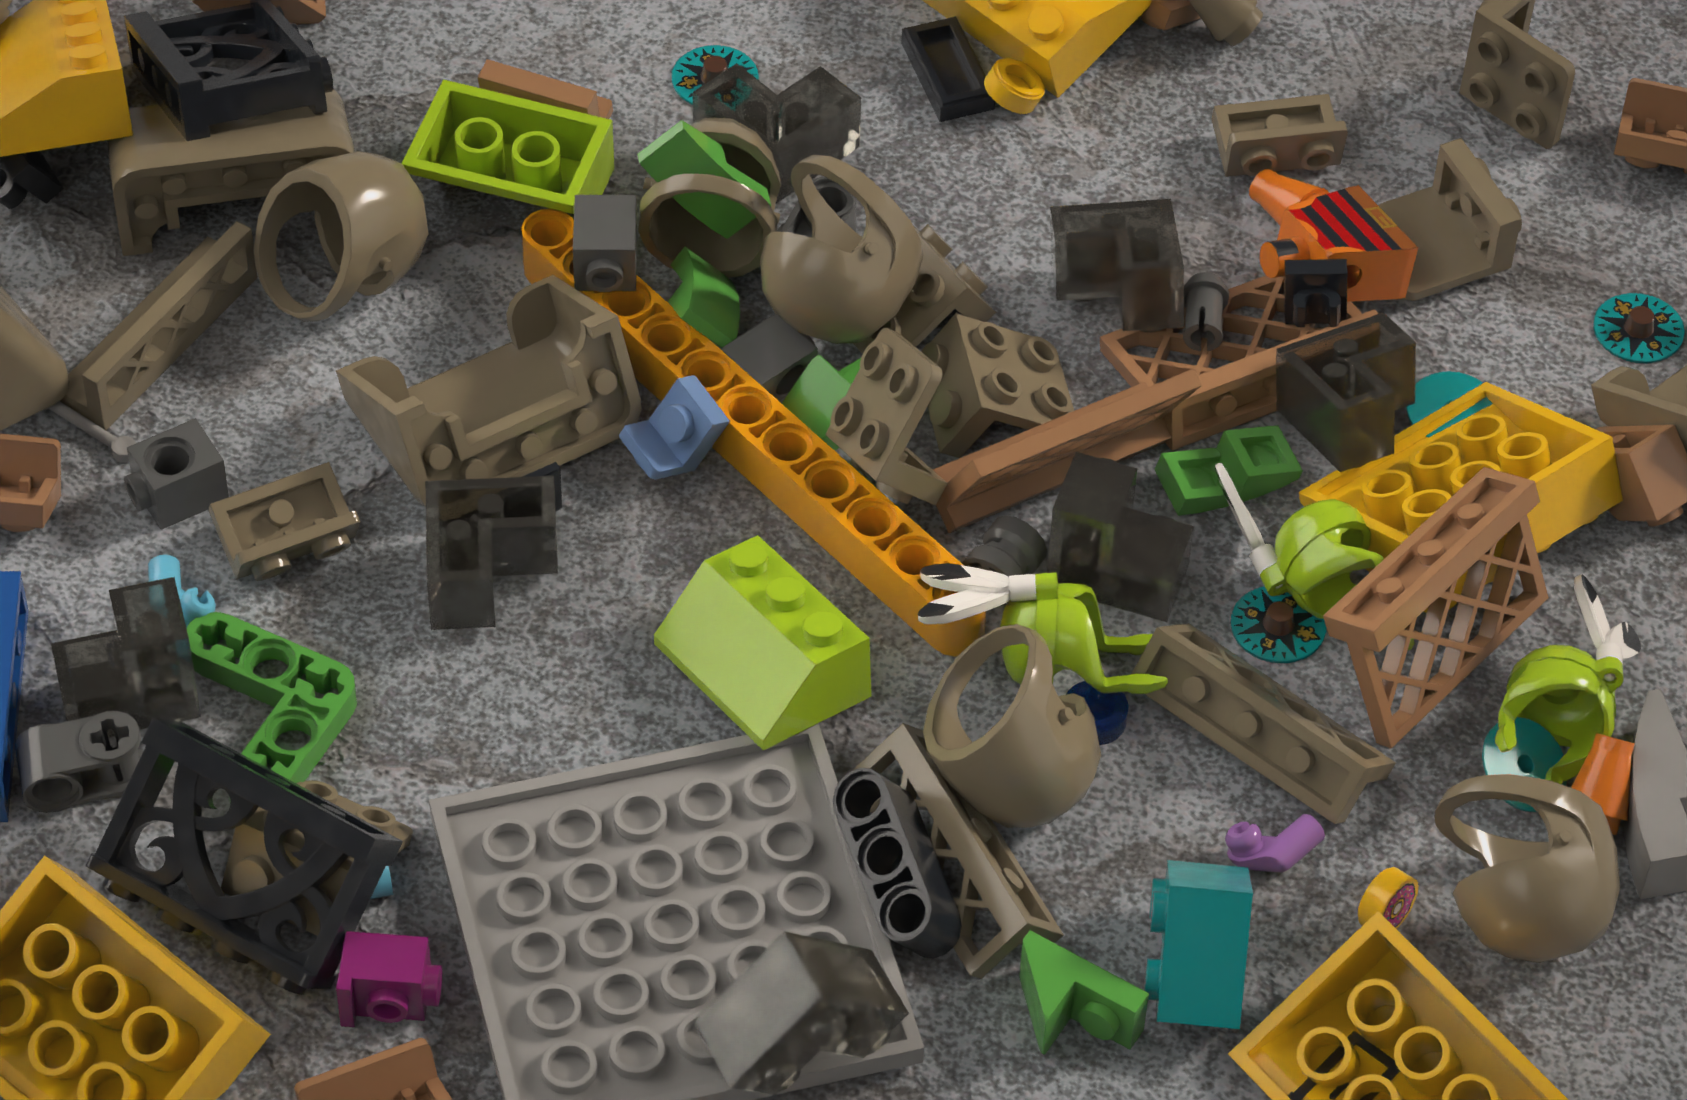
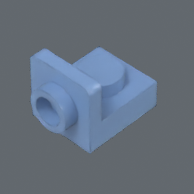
[619,375,730,480]

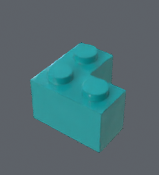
[1144,860,1253,1029]

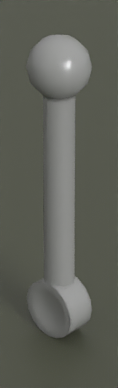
[44,401,136,463]

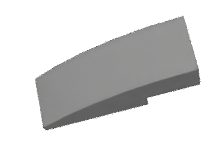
[1622,688,1687,899]

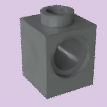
[573,195,638,292]
[721,314,818,403]
[124,418,229,530]

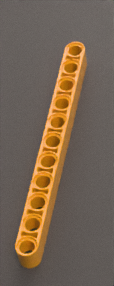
[521,208,986,657]

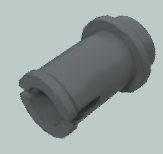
[1180,272,1229,351]

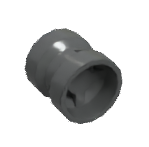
[962,515,1047,606]

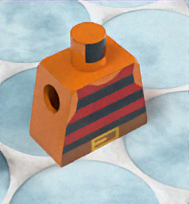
[1260,185,1418,302]

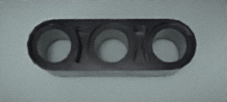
[833,768,962,959]

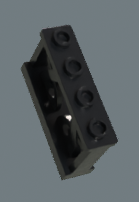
[124,0,333,141]
[85,718,403,995]

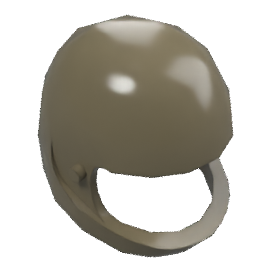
[638,118,781,278]
[253,151,428,322]
[760,155,923,344]
[923,624,1101,828]
[1434,774,1620,963]

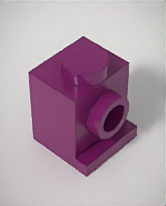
[336,931,442,1028]

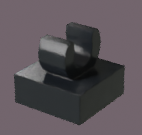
[0,151,63,209]
[1284,259,1348,327]

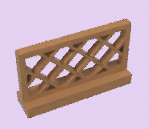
[1100,275,1387,451]
[932,368,1202,533]
[1323,467,1549,748]

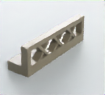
[60,221,258,430]
[1131,623,1396,824]
[852,723,1064,979]

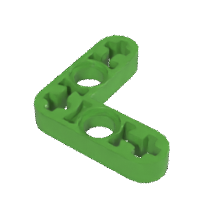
[184,612,357,802]

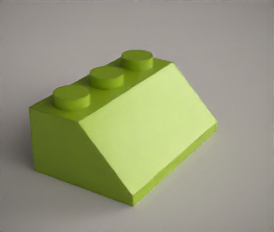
[402,79,615,214]
[654,535,872,751]

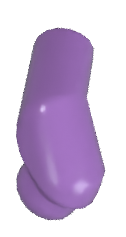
[1225,814,1325,873]

